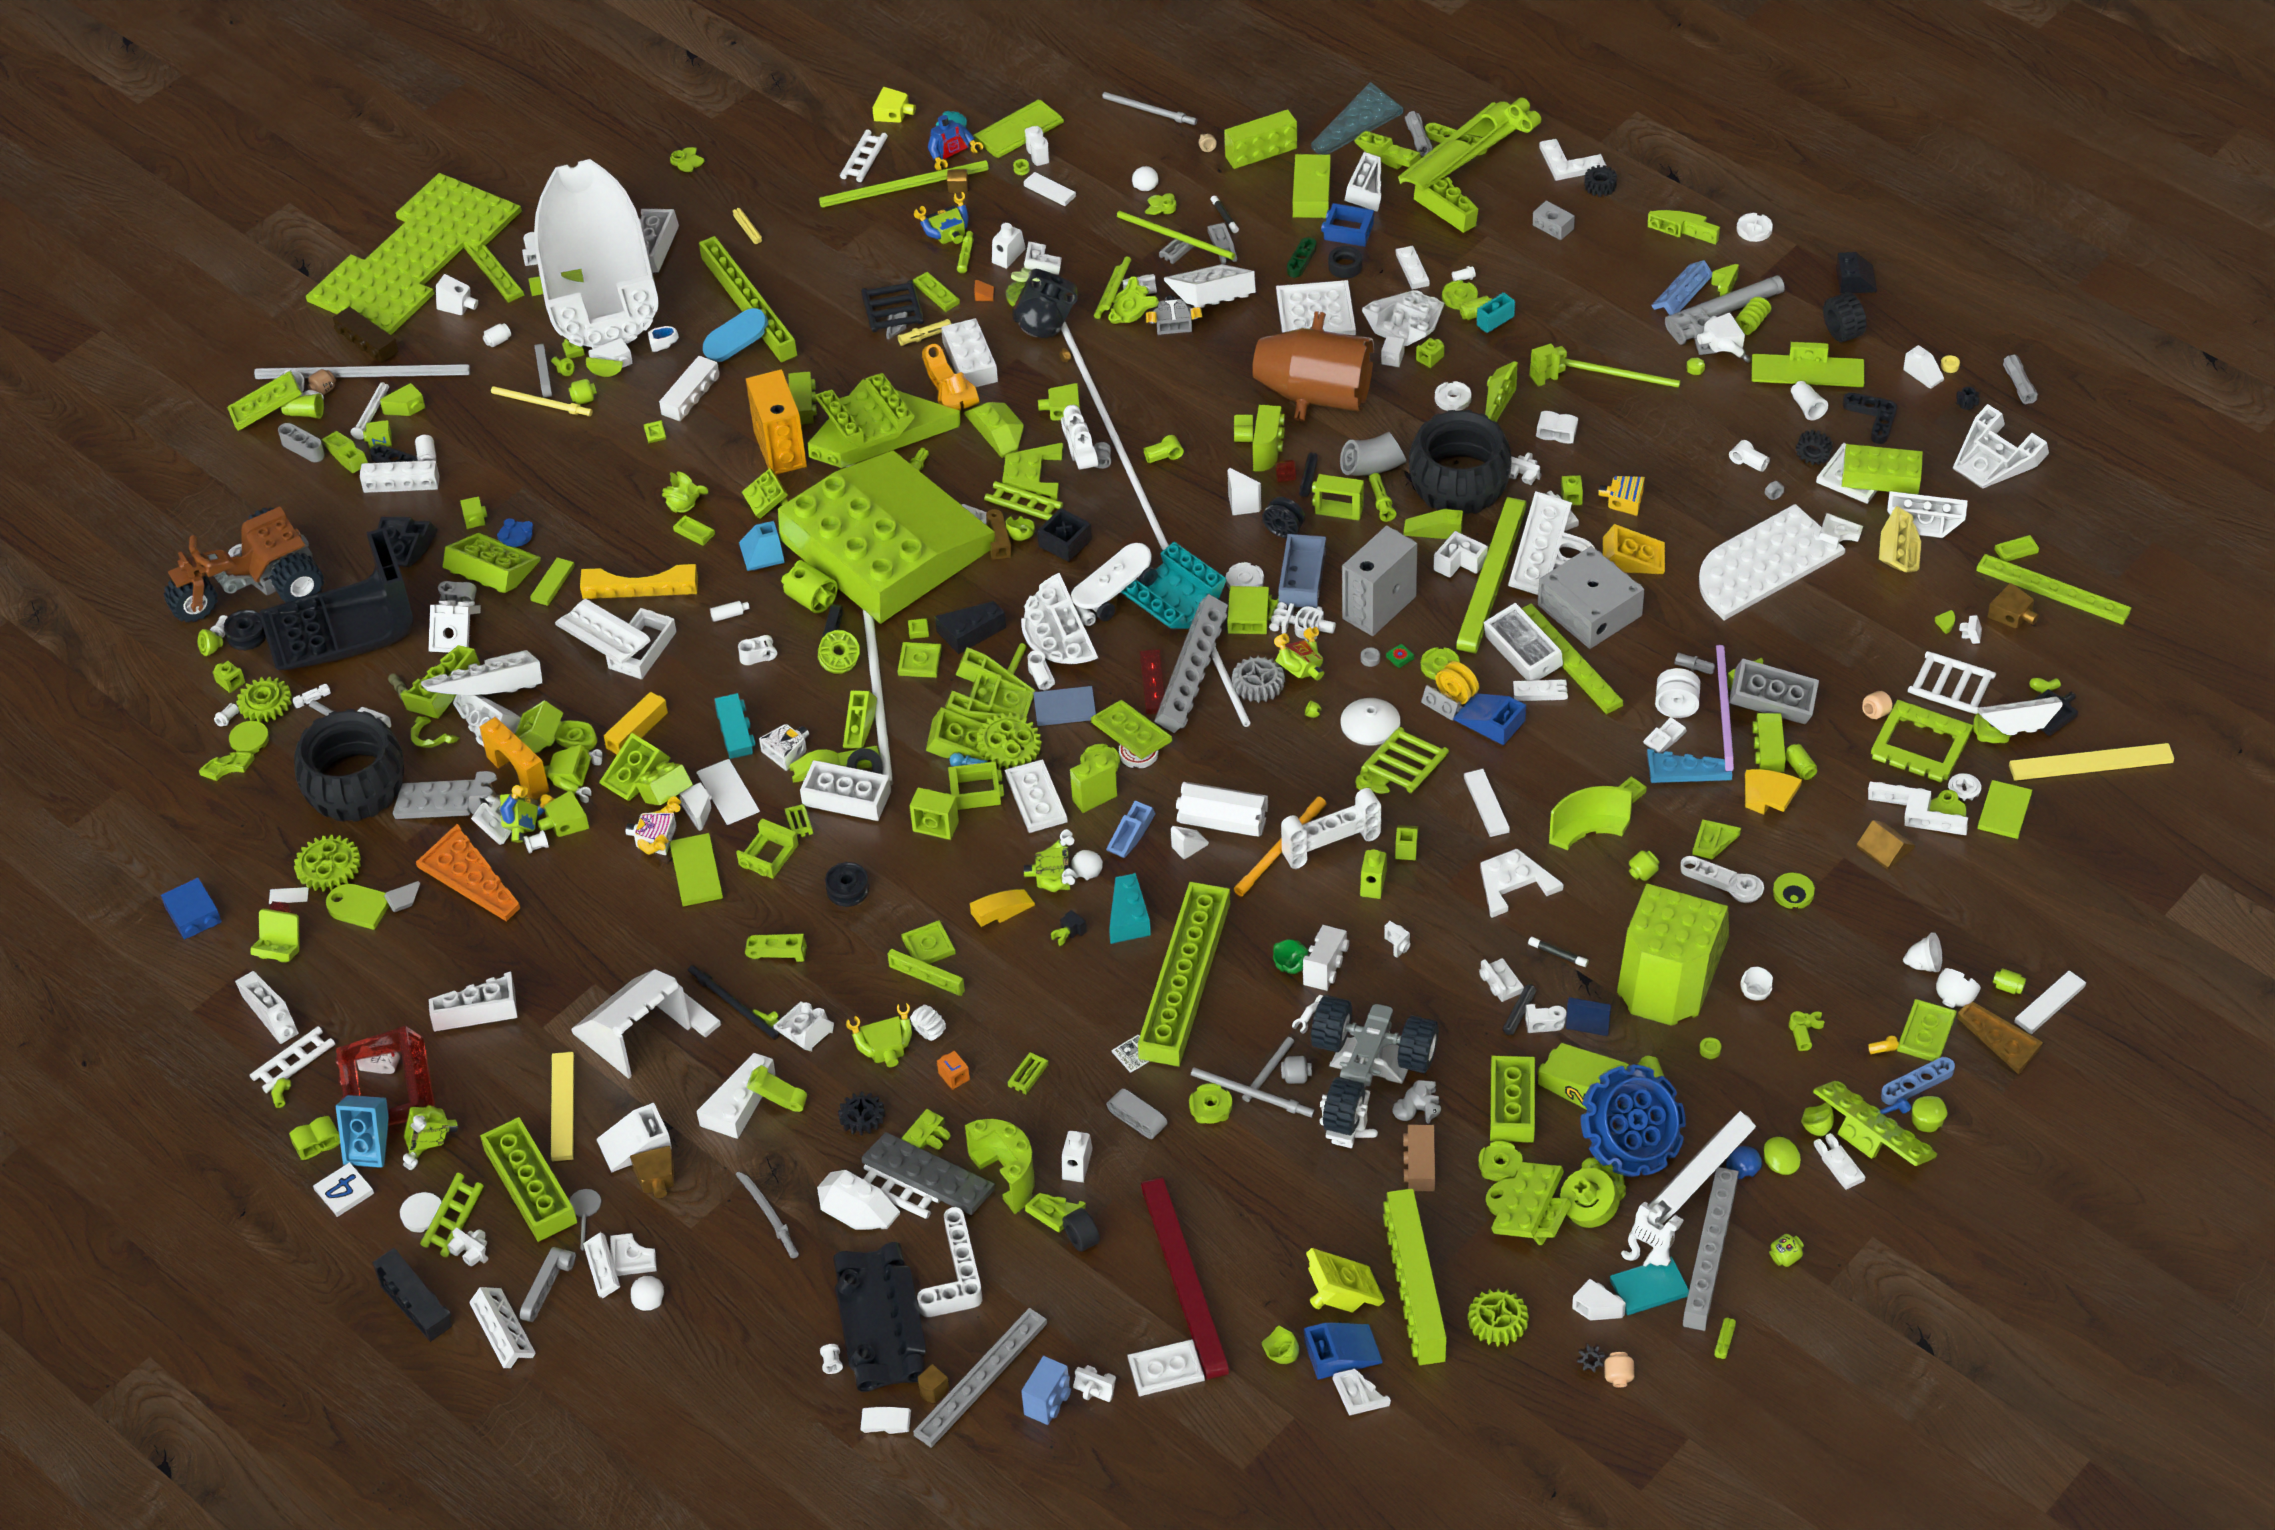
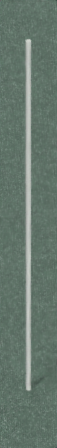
[1061,322,1250,727]

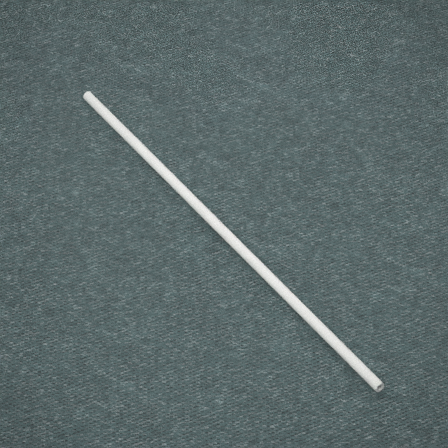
[846,464,893,785]

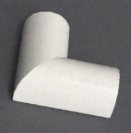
[1024,242,1062,275]

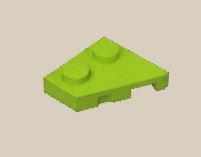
[1025,1193,1086,1232]

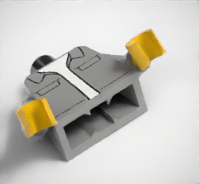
[1146,295,1202,335]

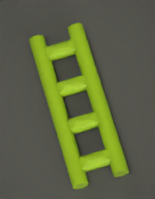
[1094,257,1131,319]
[984,481,1063,521]
[420,1173,484,1257]

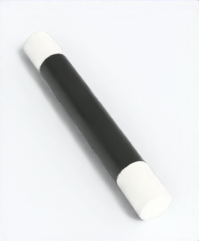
[1211,196,1239,233]
[1528,937,1589,968]

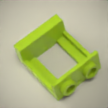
[736,819,799,879]

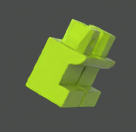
[1529,344,1567,387]

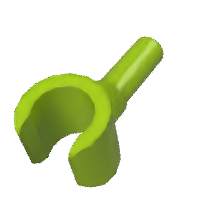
[1268,595,1279,621]
[752,1009,779,1027]

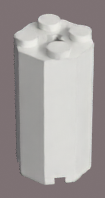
[1176,782,1268,837]

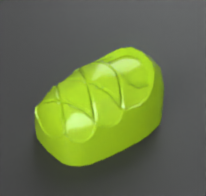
[554,720,597,752]

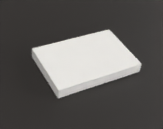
[1128,1339,1204,1396]

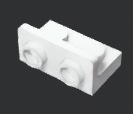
[1479,958,1524,1002]

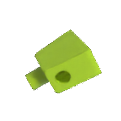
[1038,383,1079,420]
[537,790,589,837]
[1360,849,1387,899]

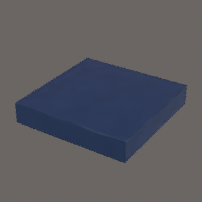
[1566,997,1611,1036]

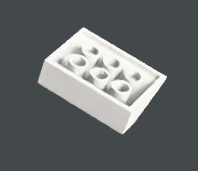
[1164,264,1256,308]

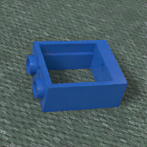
[1321,203,1374,247]

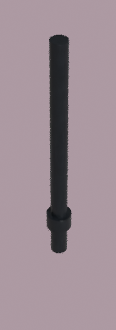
[688,965,779,1040]

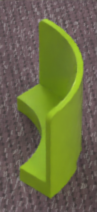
[1549,786,1633,850]

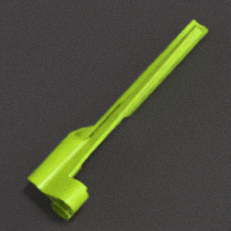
[1398,98,1541,191]

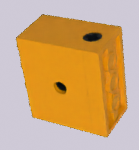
[746,369,807,475]

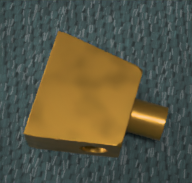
[1988,583,2039,628]
[630,1146,674,1198]

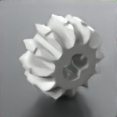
[910,1005,946,1041]

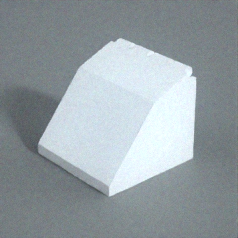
[572,969,691,1079]

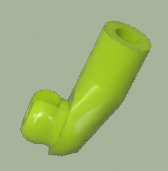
[2029,678,2061,693]
[271,1077,291,1108]

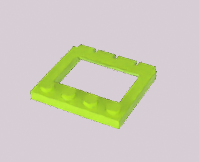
[1871,699,1973,783]

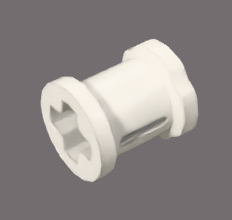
[524,830,549,854]
[820,1344,843,1374]

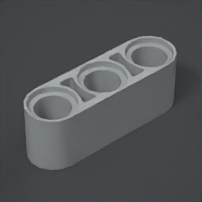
[278,423,325,462]
[1106,1088,1167,1139]

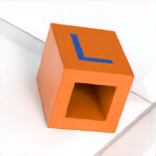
[937,1051,970,1090]

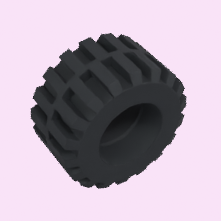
[1823,292,1866,342]

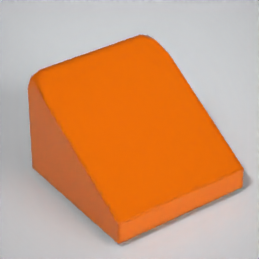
[975,280,994,301]

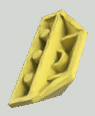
[1879,506,1921,572]

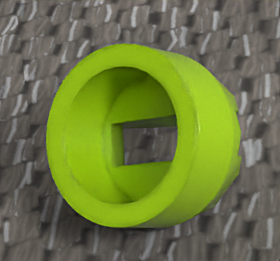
[1305,701,1321,718]

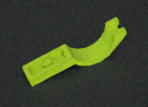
[789,746,879,783]

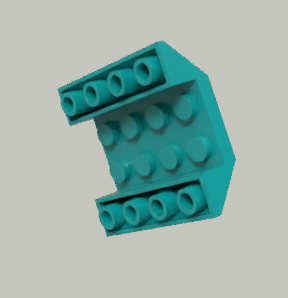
[1121,542,1227,629]

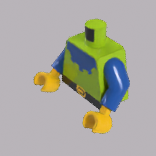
[914,192,969,244]
[500,785,555,843]

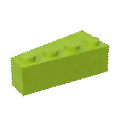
[1414,177,1478,233]
[400,645,480,719]

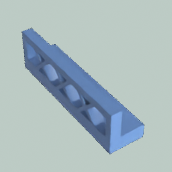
[1651,260,1712,315]

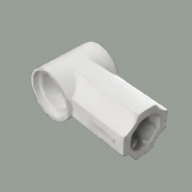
[1729,440,1770,472]
[1028,650,1055,691]

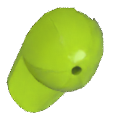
[1801,1102,1834,1136]
[1262,1326,1299,1364]

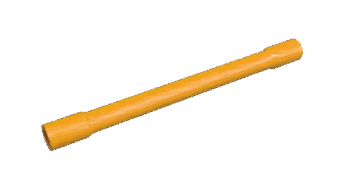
[1234,797,1327,896]

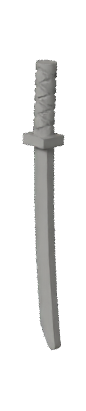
[736,1172,799,1258]

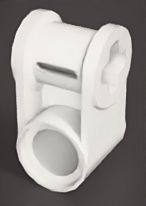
[738,635,777,665]

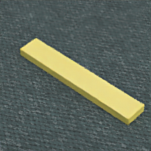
[551,1052,574,1162]

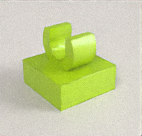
[562,339,585,359]

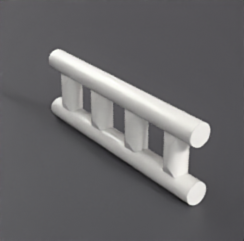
[840,130,888,182]
[250,1026,335,1093]
[863,1165,941,1219]

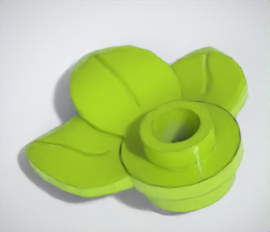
[670,148,705,172]
[1145,193,1177,215]
[1355,769,1390,794]
[1929,790,1966,817]

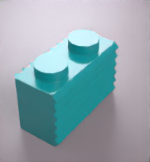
[1477,293,1515,333]

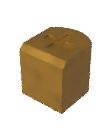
[947,169,968,193]
[918,1364,949,1403]

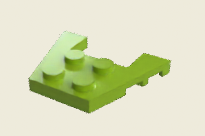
[1003,443,1063,500]

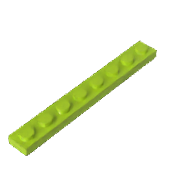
[1521,604,1623,714]

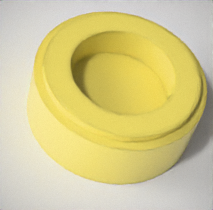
[1941,355,1960,373]

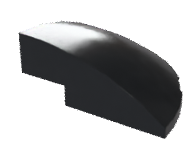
[378,517,438,568]

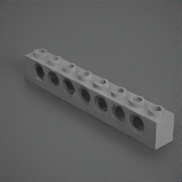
[1154,594,1228,733]
[1683,1167,1739,1331]

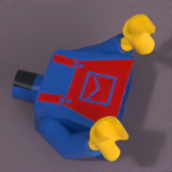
[928,115,983,171]

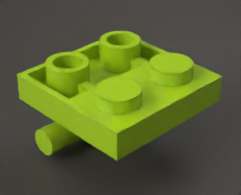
[742,468,788,519]

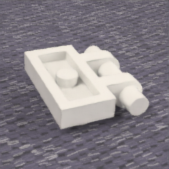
[471,794,512,845]

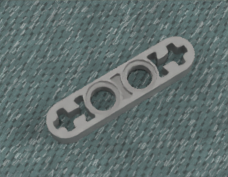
[534,344,552,398]

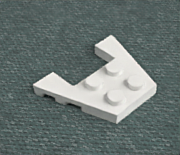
[1480,849,1563,918]

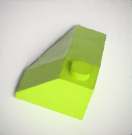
[1485,361,1518,422]

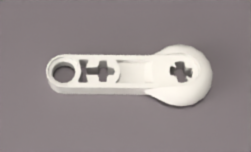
[1681,856,1764,903]

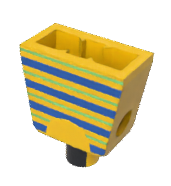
[1599,476,1645,516]

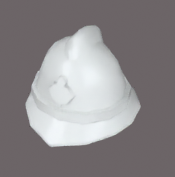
[1903,933,1942,972]

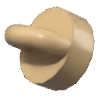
[1199,134,1217,152]

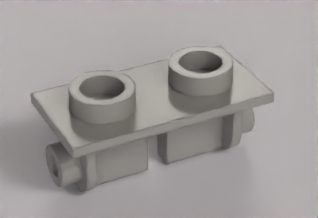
[1421,685,1463,721]

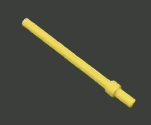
[491,386,593,416]

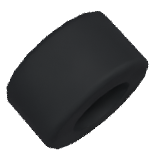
[1062,1208,1100,1252]

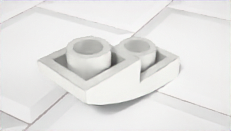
[861,1407,911,1434]

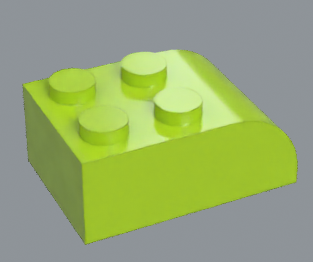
[1253,405,1285,471]

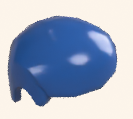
[1726,1146,1762,1179]

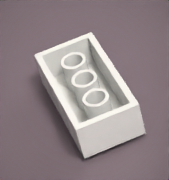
[941,318,998,387]
[800,760,891,821]

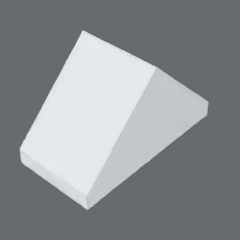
[1171,826,1209,859]

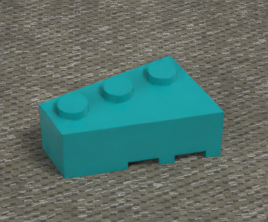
[715,693,755,759]
[1109,873,1151,944]

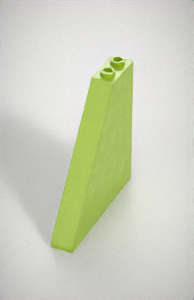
[808,379,960,468]

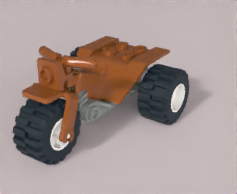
[164,506,324,622]

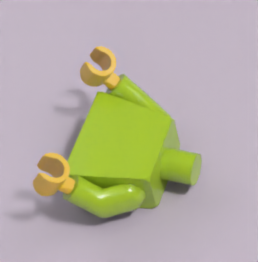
[846,1003,912,1067]

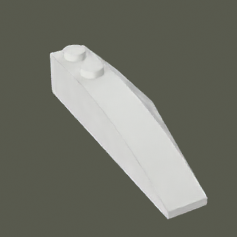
[421,650,542,695]

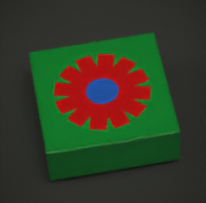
[1386,644,1414,668]

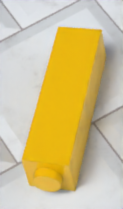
[603,692,668,754]

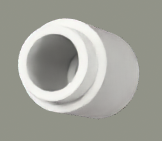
[483,323,511,347]

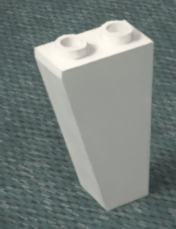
[235,971,299,1044]

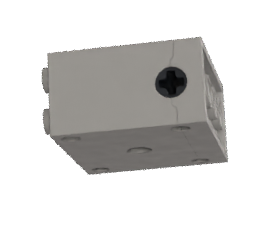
[1342,525,1417,636]
[1538,546,1644,649]

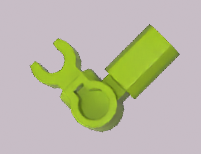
[1789,1011,1825,1051]

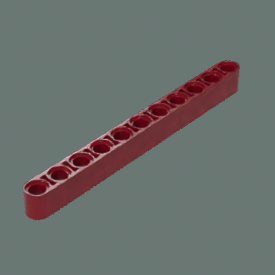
[1141,1177,1229,1380]

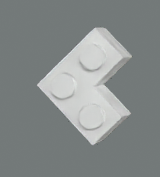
[1434,531,1488,578]

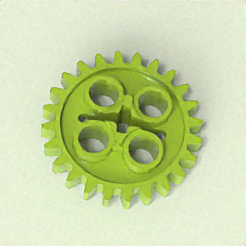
[976,713,1041,769]
[294,835,361,892]

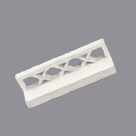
[469,1287,536,1368]

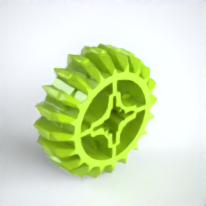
[1468,1288,1529,1347]

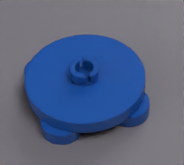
[497,518,533,547]

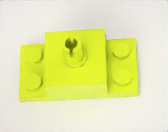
[1306,1248,1385,1313]

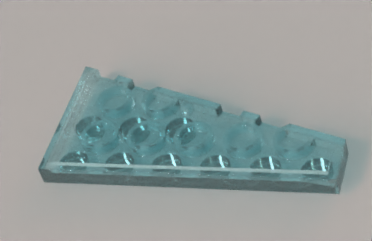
[1311,82,1403,155]

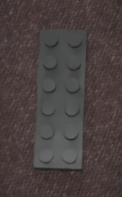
[862,1132,995,1215]

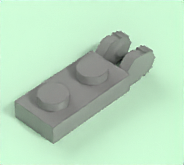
[1208,223,1237,264]

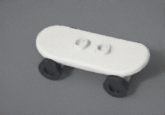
[1071,543,1158,621]

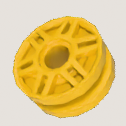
[1435,661,1479,705]

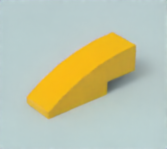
[970,889,1035,927]

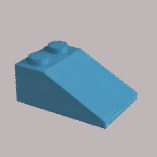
[336,1095,389,1167]

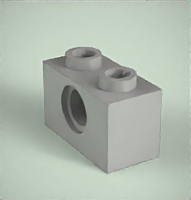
[1533,201,1575,240]

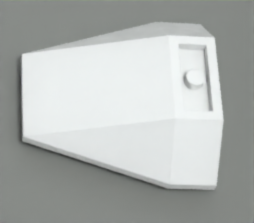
[1362,290,1445,346]

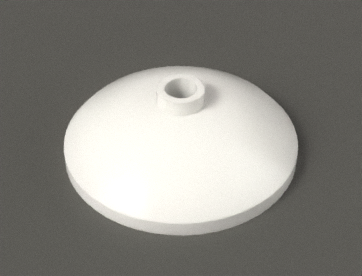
[1341,698,1400,745]

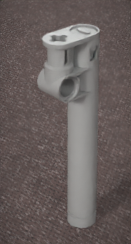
[1665,275,1784,345]

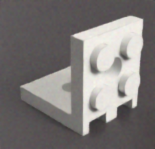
[429,600,481,652]

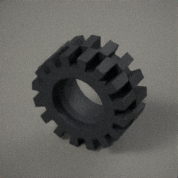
[1584,165,1617,197]
[1796,430,1833,465]

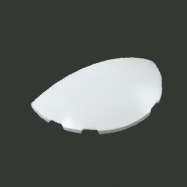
[1021,573,1098,664]

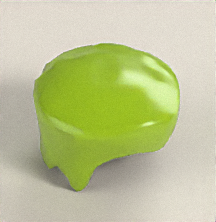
[1912,1096,1948,1132]

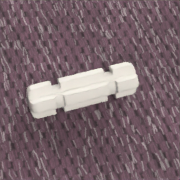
[292,684,331,708]

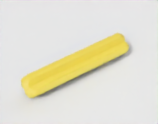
[733,208,762,244]

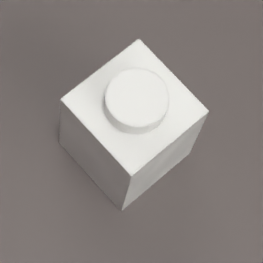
[1381,336,1405,367]

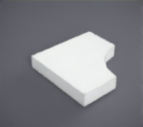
[1818,514,1863,545]
[610,1233,657,1276]

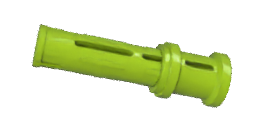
[1369,473,1396,522]

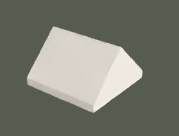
[1228,468,1261,515]

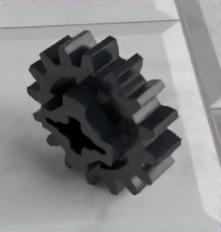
[838,1092,885,1135]

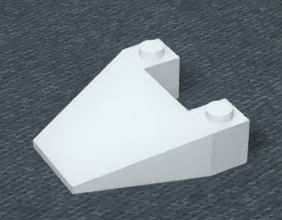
[1953,404,2049,489]

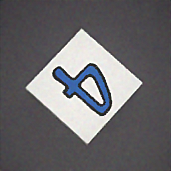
[313,1162,374,1217]

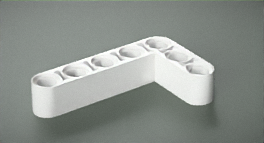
[917,1207,982,1317]

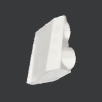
[774,1002,834,1052]

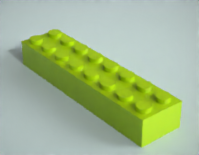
[1383,1189,1446,1365]

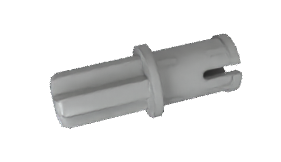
[1675,653,1715,674]

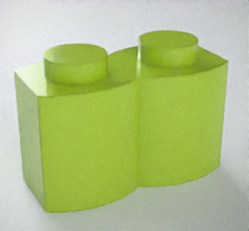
[289,1116,340,1160]

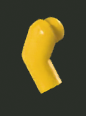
[1868,1036,1899,1054]

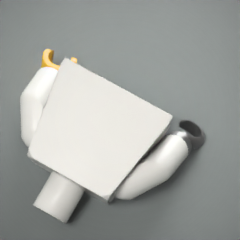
[1697,313,1751,363]

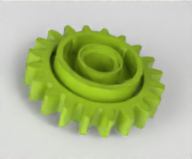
[236,677,292,722]

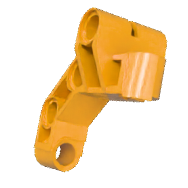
[922,344,979,411]

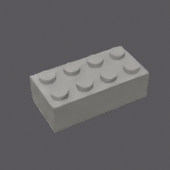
[1729,659,1819,724]

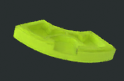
[199,752,255,781]

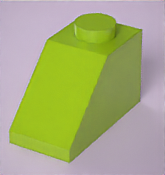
[380,383,425,416]

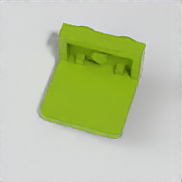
[251,908,299,962]

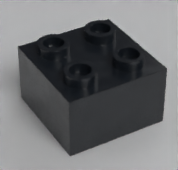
[1037,508,1092,562]

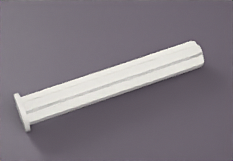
[351,382,389,440]

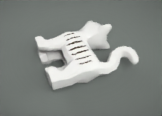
[1621,1202,1684,1267]

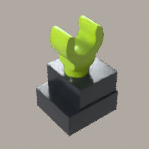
[1051,910,1087,946]

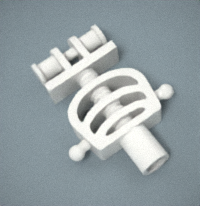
[1269,602,1336,642]

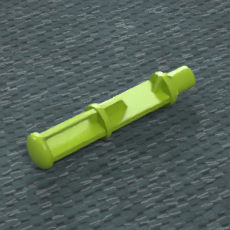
[957,231,974,273]

